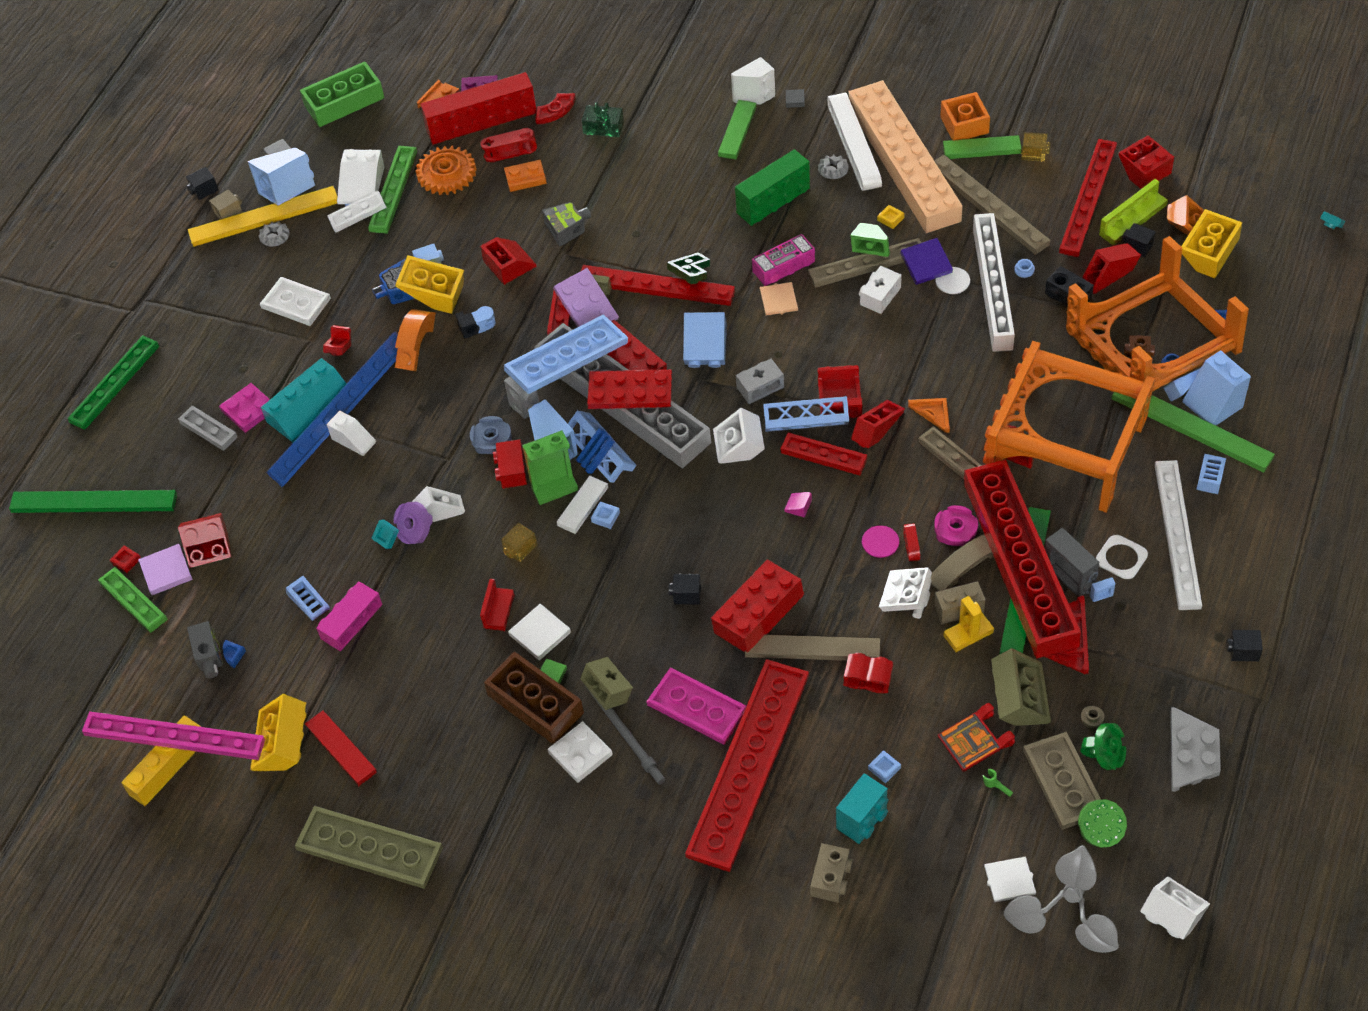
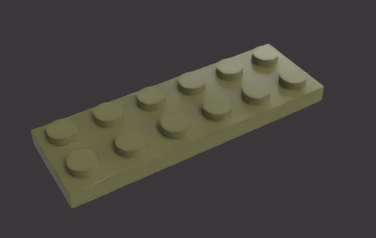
[295,806,443,889]

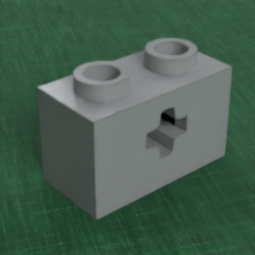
[736,359,784,404]

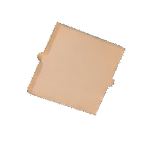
[760,282,798,316]

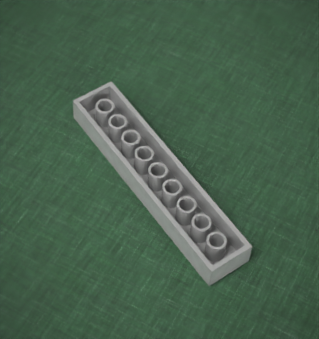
[535,323,711,469]

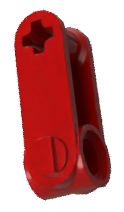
[480,128,537,162]

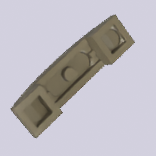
[930,534,994,591]

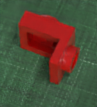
[323,325,351,356]

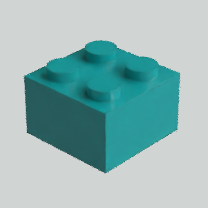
[836,773,889,844]

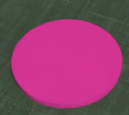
[862,526,899,558]

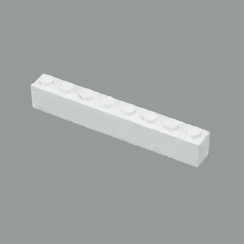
[973,213,1015,352]

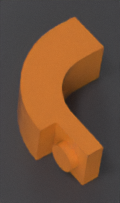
[395,309,436,371]

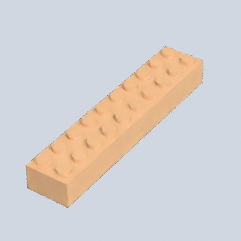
[849,80,962,233]

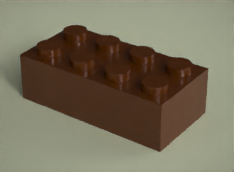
[484,651,584,744]

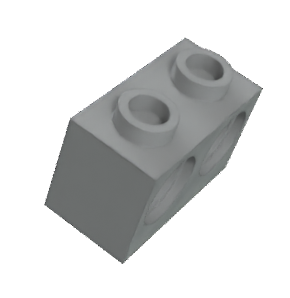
[504,376,539,419]

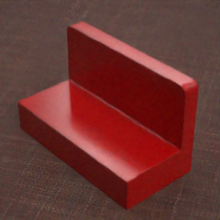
[480,579,515,631]

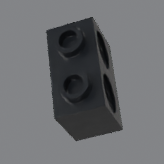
[1045,266,1094,307]

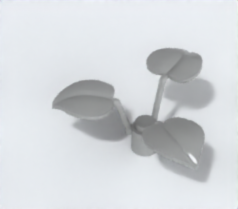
[1004,845,1119,953]

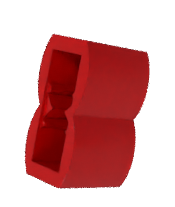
[843,653,893,693]

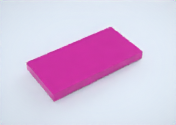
[647,667,746,745]

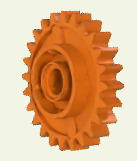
[416,146,477,195]

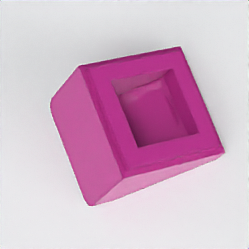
[784,492,812,517]

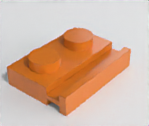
[417,80,460,108]
[504,160,547,192]

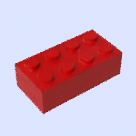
[711,559,804,652]

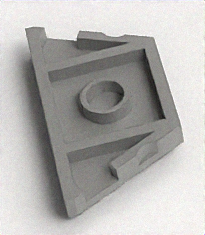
[1170,707,1221,792]

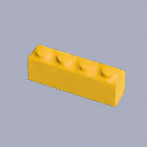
[121,715,201,806]

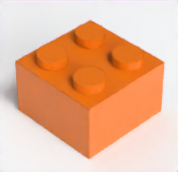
[940,92,990,140]

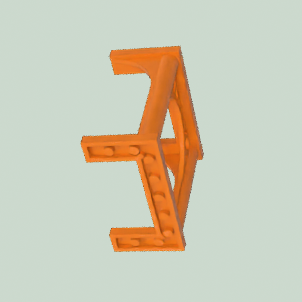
[1066,236,1249,400]
[983,341,1155,513]

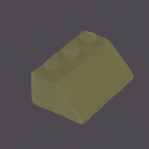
[991,648,1051,726]

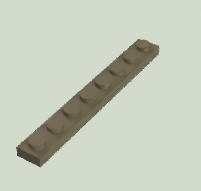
[934,155,1050,255]

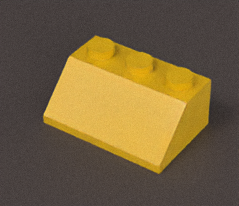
[1181,209,1243,278]
[250,694,306,771]

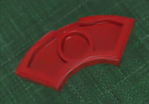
[535,93,576,124]

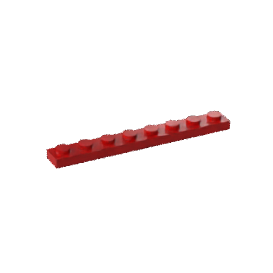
[1059,139,1117,257]
[581,265,735,306]

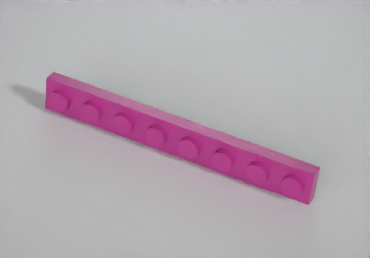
[82,711,265,760]

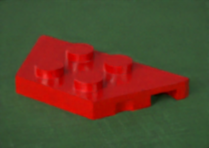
[1044,596,1089,674]

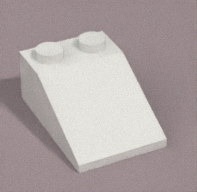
[337,149,385,204]

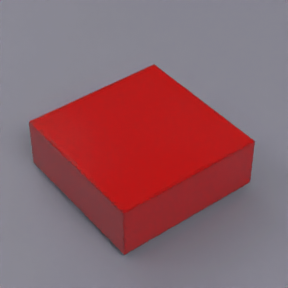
[110,545,141,573]

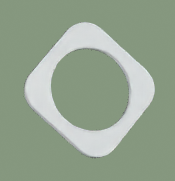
[1096,535,1148,579]

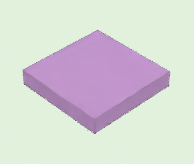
[138,544,193,595]

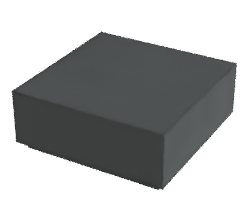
[786,89,805,108]

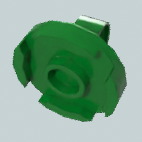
[1080,723,1126,770]

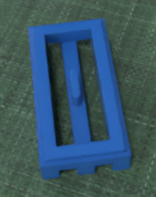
[576,428,615,474]

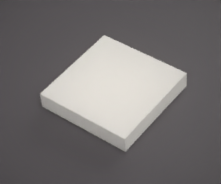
[508,604,571,661]

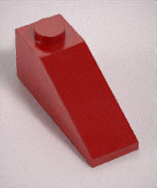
[851,400,905,449]

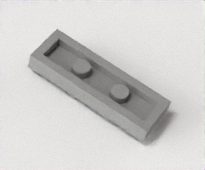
[178,406,238,451]

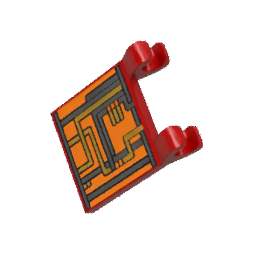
[938,703,1015,772]

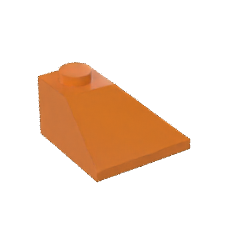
[1167,195,1204,235]

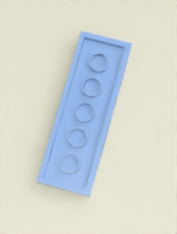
[504,315,628,394]

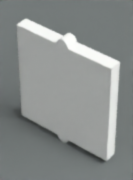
[984,857,1036,902]

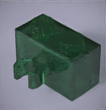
[582,102,624,137]

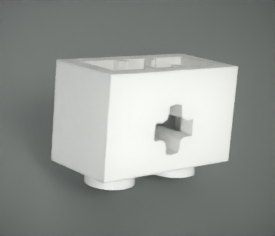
[859,266,901,314]

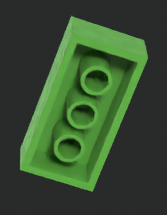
[300,61,385,127]

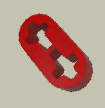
[903,523,920,562]

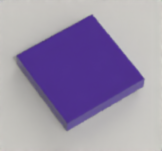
[900,238,953,285]

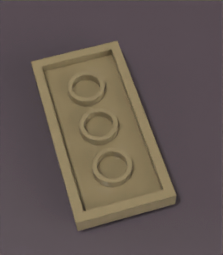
[1023,732,1101,830]

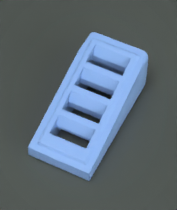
[1164,368,1201,401]
[1196,454,1226,494]
[286,576,330,621]

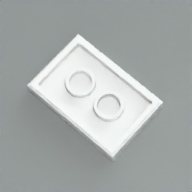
[260,277,331,326]

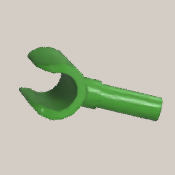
[983,769,1013,797]

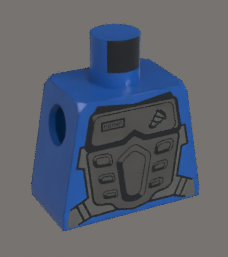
[372,259,415,304]

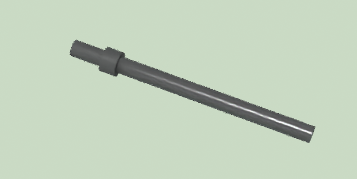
[585,686,666,785]

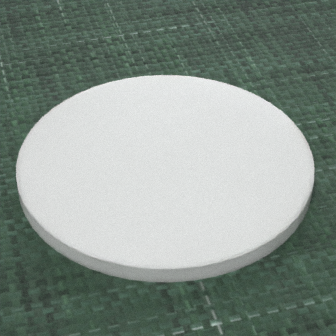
[936,267,970,294]

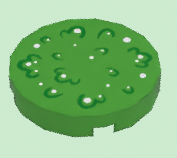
[1078,799,1127,847]

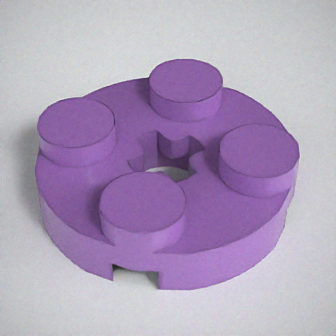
[394,502,433,544]

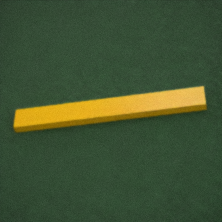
[188,186,337,247]

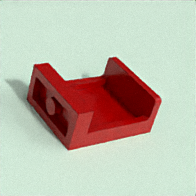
[818,365,862,418]

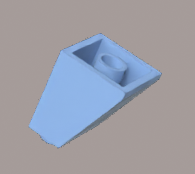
[248,148,315,206]
[683,312,727,368]
[1183,350,1251,426]
[528,400,578,460]

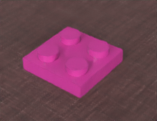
[219,383,270,433]

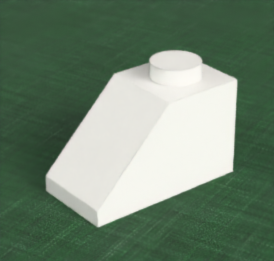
[327,411,376,456]
[412,486,465,522]

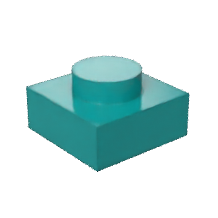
[1320,212,1345,229]
[372,520,399,549]

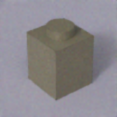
[209,190,243,220]

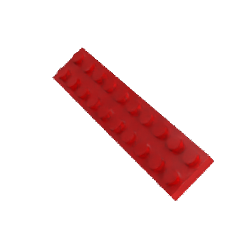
[685,659,809,872]

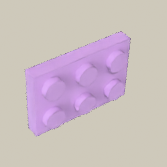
[553,268,619,327]

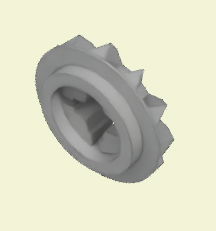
[818,154,849,179]
[258,221,290,247]

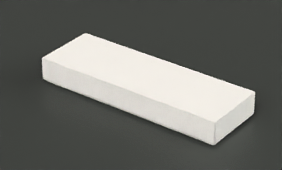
[327,191,387,233]
[557,476,608,534]

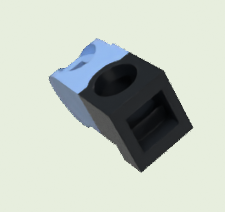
[455,306,496,339]

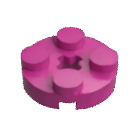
[934,505,978,546]

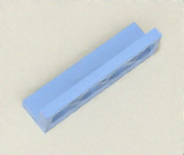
[763,396,849,432]
[568,410,637,483]

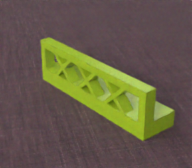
[1099,179,1168,246]

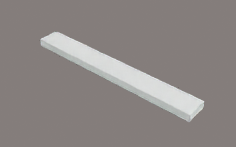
[1155,460,1202,610]

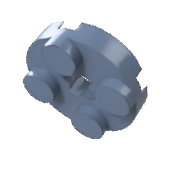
[470,416,512,454]

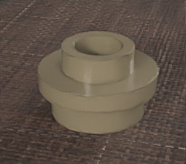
[1081,706,1104,728]

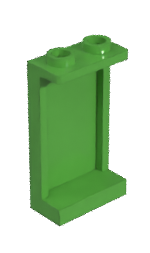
[522,430,578,505]

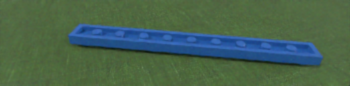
[266,331,398,487]

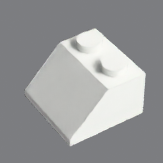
[731,57,775,105]
[713,408,765,464]
[1140,877,1210,939]

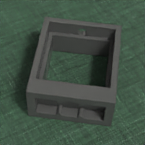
[1045,528,1100,597]

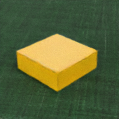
[877,205,905,229]

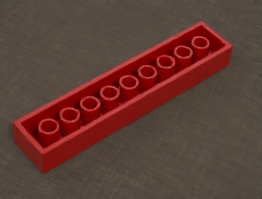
[964,459,1081,659]

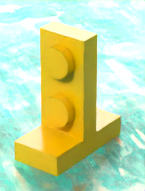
[944,596,994,652]

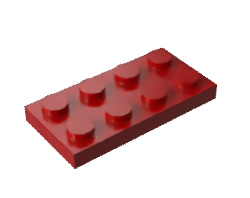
[607,320,667,370]
[587,369,672,409]

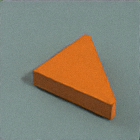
[908,398,950,433]

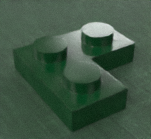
[667,252,710,284]

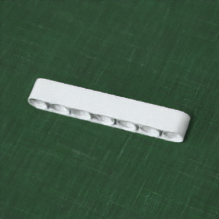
[827,93,882,191]

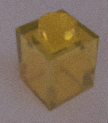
[1022,132,1050,161]
[501,523,537,562]

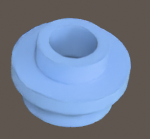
[1014,259,1035,278]

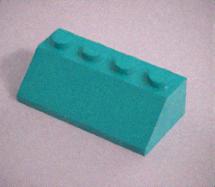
[261,358,347,443]

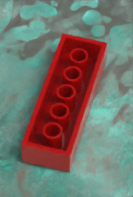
[420,72,537,145]

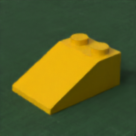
[395,255,464,314]

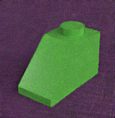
[850,223,890,257]

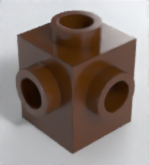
[1124,335,1155,367]

